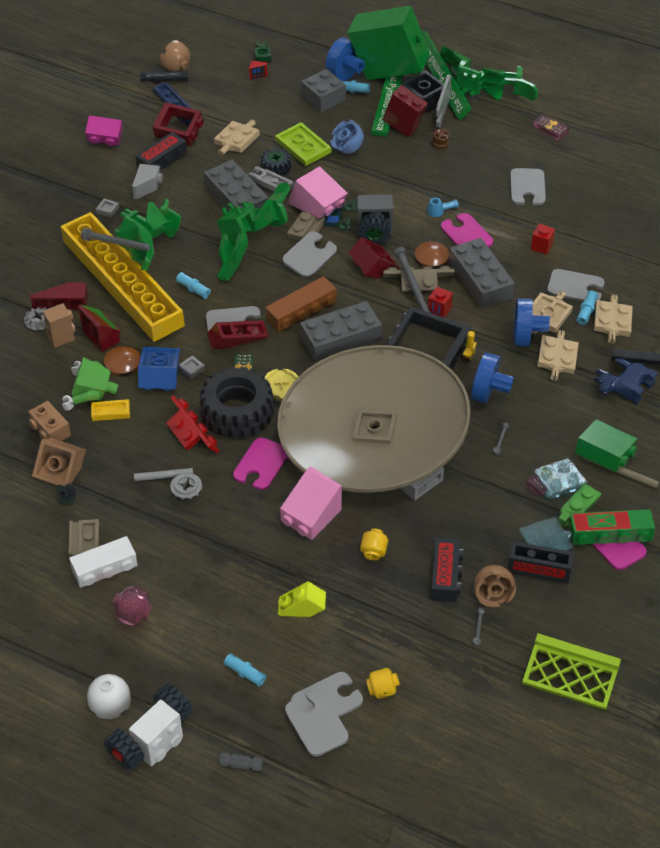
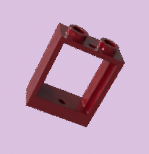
[152,102,204,146]

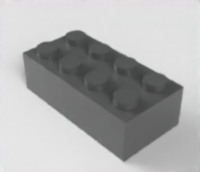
[204,160,269,212]
[449,238,515,309]
[300,301,382,362]

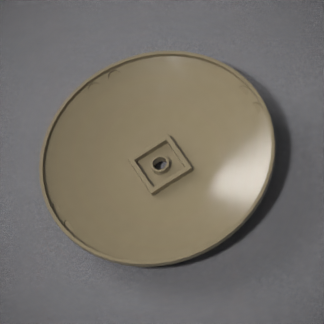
[277,345,470,493]

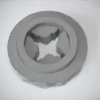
[24,306,47,330]
[170,473,202,500]

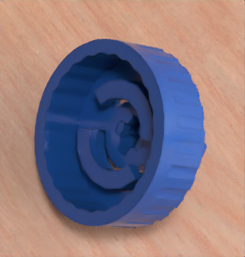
[326,37,365,81]
[513,298,550,347]
[471,352,514,403]

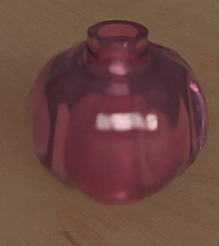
[112,586,153,625]

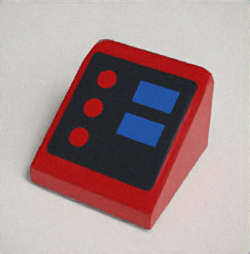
[249,61,268,80]

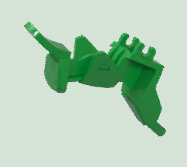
[440,46,538,101]
[217,182,290,281]
[114,199,181,271]

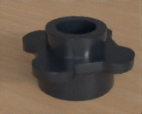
[56,484,76,504]

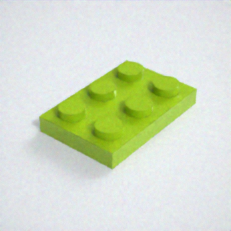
[275,122,332,166]

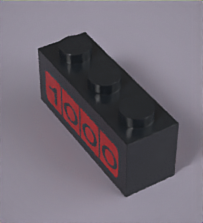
[135,132,187,171]
[431,538,463,602]
[508,541,574,583]

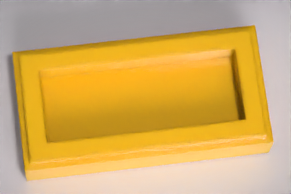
[91,399,130,421]

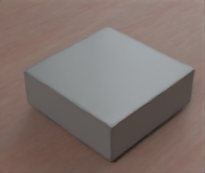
[96,199,119,218]
[178,355,205,379]

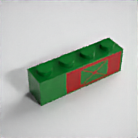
[568,509,655,545]

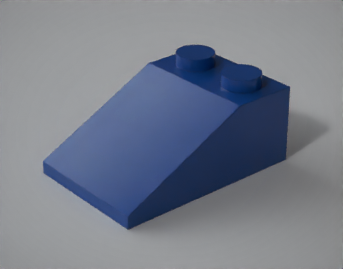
[138,347,180,391]

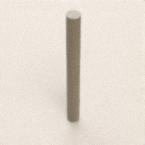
[584,457,659,489]

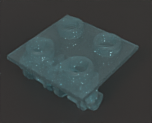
[533,458,587,499]
[519,517,573,551]

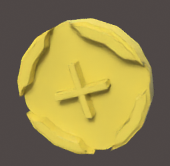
[265,369,298,401]

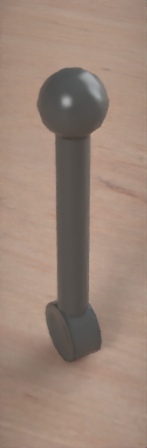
[493,422,509,455]
[472,608,485,647]

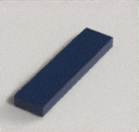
[153,82,192,126]

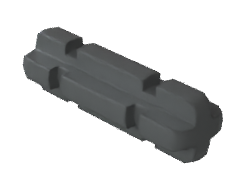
[219,752,263,771]

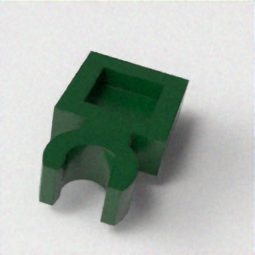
[254,40,272,62]

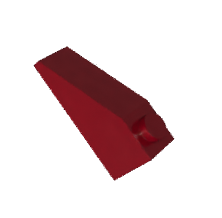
[30,282,89,311]
[207,320,268,349]

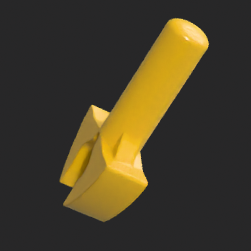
[463,331,477,360]

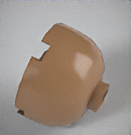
[159,40,190,71]
[474,565,516,607]

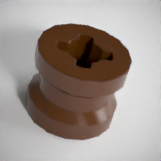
[433,129,450,150]

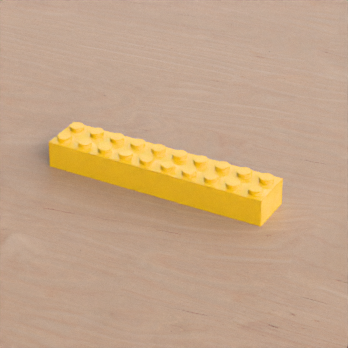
[60,212,185,342]

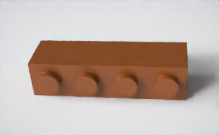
[265,276,337,332]

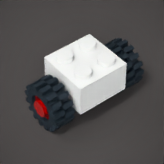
[103,683,193,771]

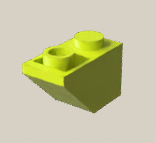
[278,582,326,617]

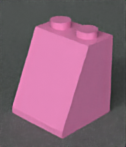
[288,166,348,218]
[280,466,342,540]

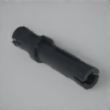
[140,70,188,83]

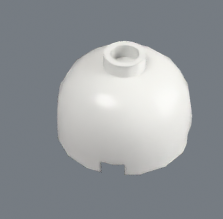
[87,674,131,719]

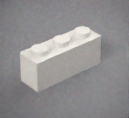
[69,536,138,588]

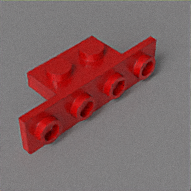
[166,395,220,453]

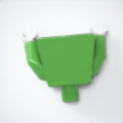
[62,357,118,410]

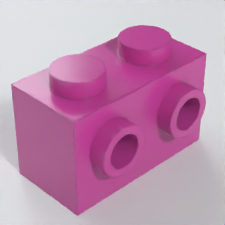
[85,116,123,146]

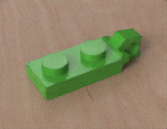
[558,484,601,528]

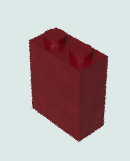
[382,85,428,138]

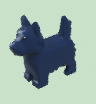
[593,358,658,405]

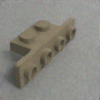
[383,266,455,292]

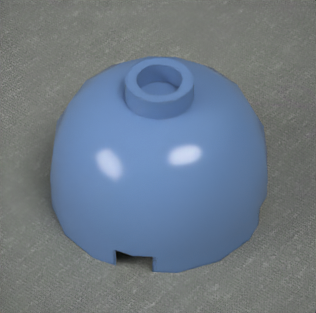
[330,120,364,154]

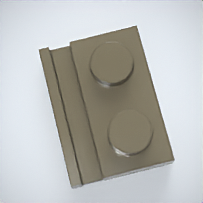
[287,211,325,241]
[69,519,100,558]

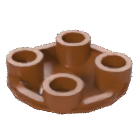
[414,241,449,267]
[104,346,140,376]

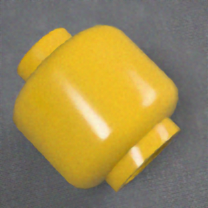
[360,529,388,560]
[366,668,400,699]

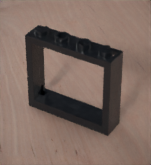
[386,307,471,370]

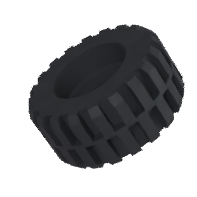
[200,367,273,439]

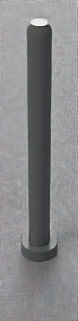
[81,228,150,251]
[393,247,430,313]

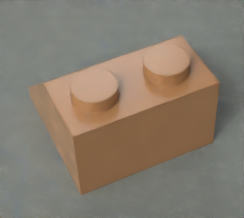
[32,438,86,486]

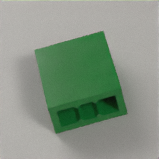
[575,419,637,472]

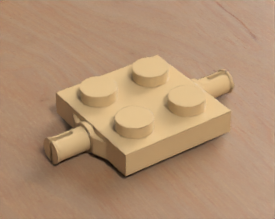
[214,119,260,156]
[531,290,573,334]
[594,294,632,344]
[537,330,579,381]

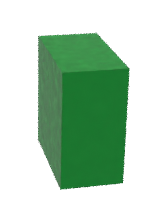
[347,6,430,80]

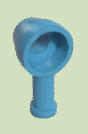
[427,198,459,217]

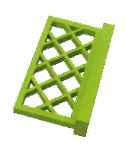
[522,633,621,710]

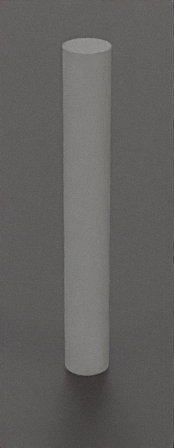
[134,468,193,481]

